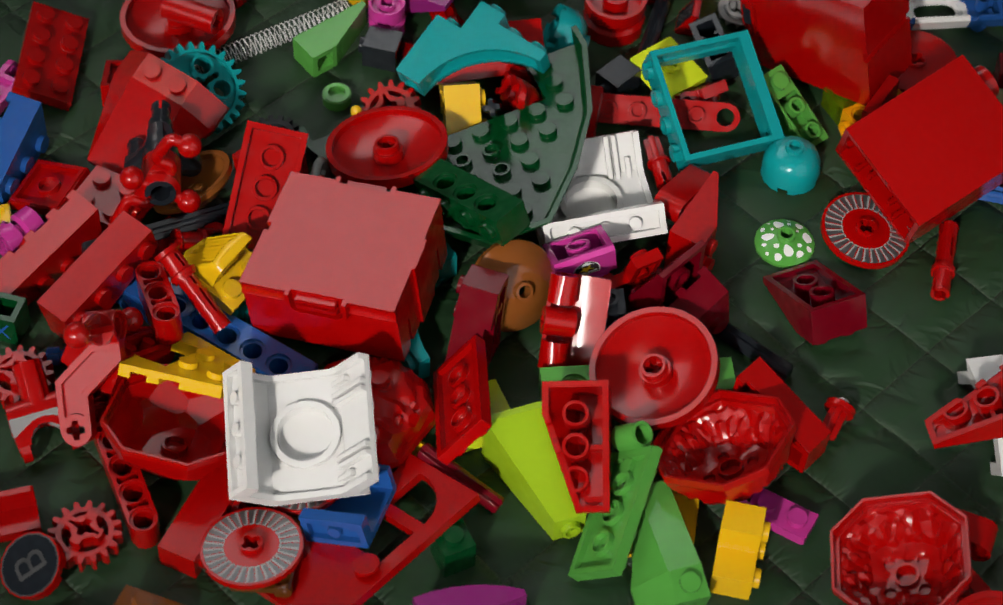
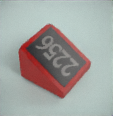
[674,0,702,36]

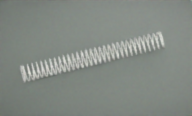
[194,0,349,74]

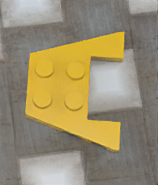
[117,332,256,399]

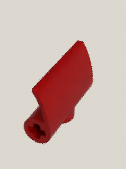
[538,272,612,368]

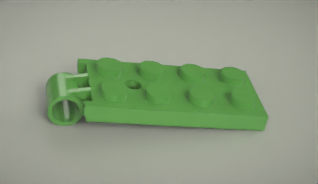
[568,421,663,581]

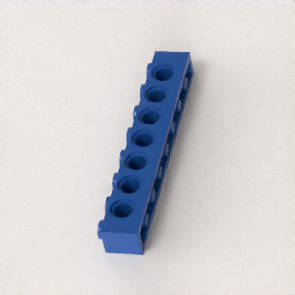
[116,276,318,375]

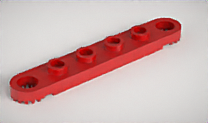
[598,92,740,132]

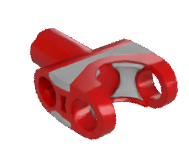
[4,358,82,464]

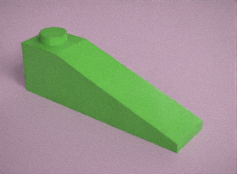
[630,480,711,605]

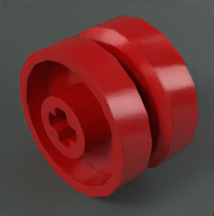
[583,0,647,47]

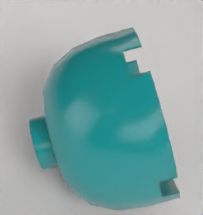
[543,3,590,54]
[760,135,821,195]

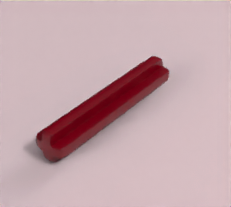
[416,443,504,513]

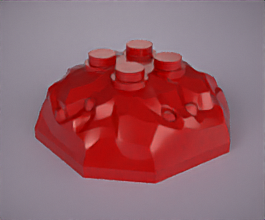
[324,356,435,469]
[651,389,797,505]
[830,491,973,605]

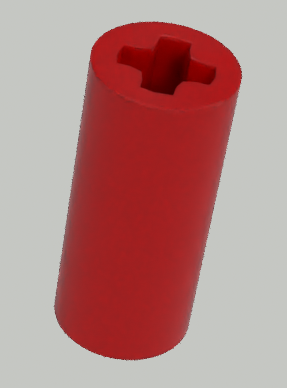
[160,0,224,35]

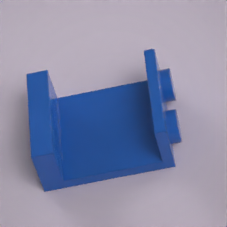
[298,464,397,549]

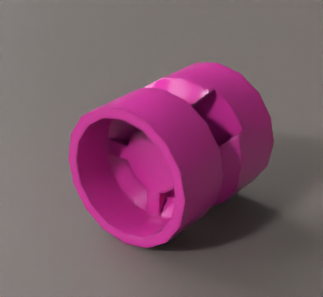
[368,0,405,36]
[0,206,45,257]

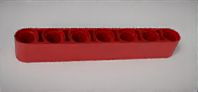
[93,389,161,549]

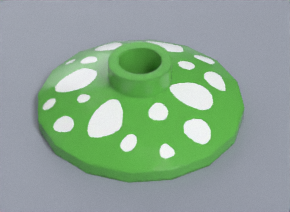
[754,219,815,268]

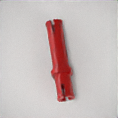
[930,220,959,301]

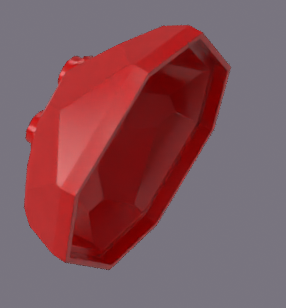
[100,364,227,481]

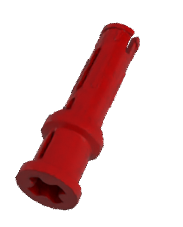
[154,242,231,334]

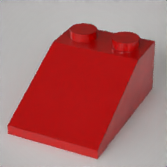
[664,170,719,272]

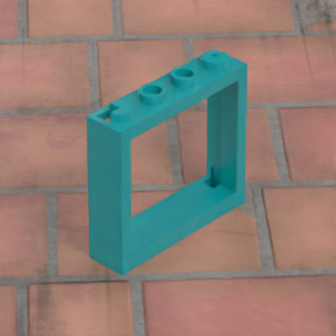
[642,30,785,171]

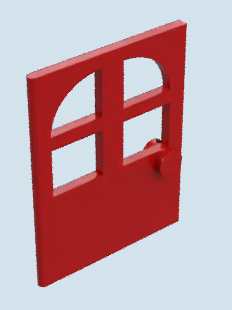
[249,454,481,605]

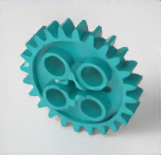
[160,41,247,134]

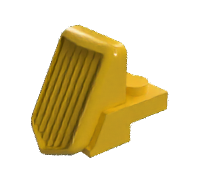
[183,232,253,316]

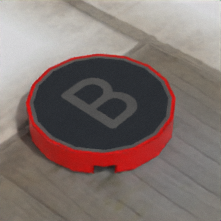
[0,531,66,601]

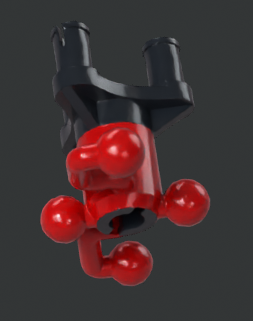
[110,100,202,224]

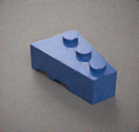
[0,91,50,204]

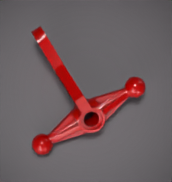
[55,307,144,447]

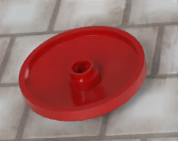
[120,0,236,59]
[325,106,449,190]
[589,306,720,430]

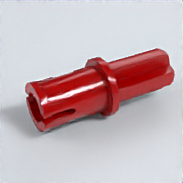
[643,135,673,190]

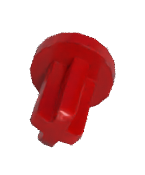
[823,397,856,441]

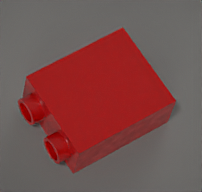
[835,54,1003,245]

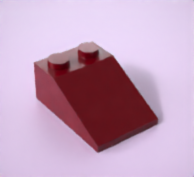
[627,240,706,314]
[763,260,867,345]

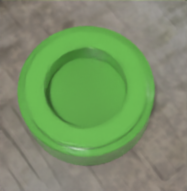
[322,83,352,111]

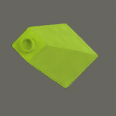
[482,401,587,541]

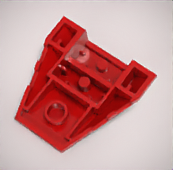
[87,50,229,174]

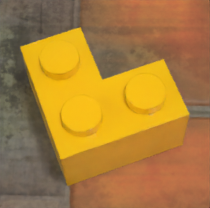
[439,81,487,135]
[709,500,771,600]

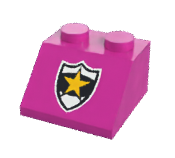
[542,225,617,277]

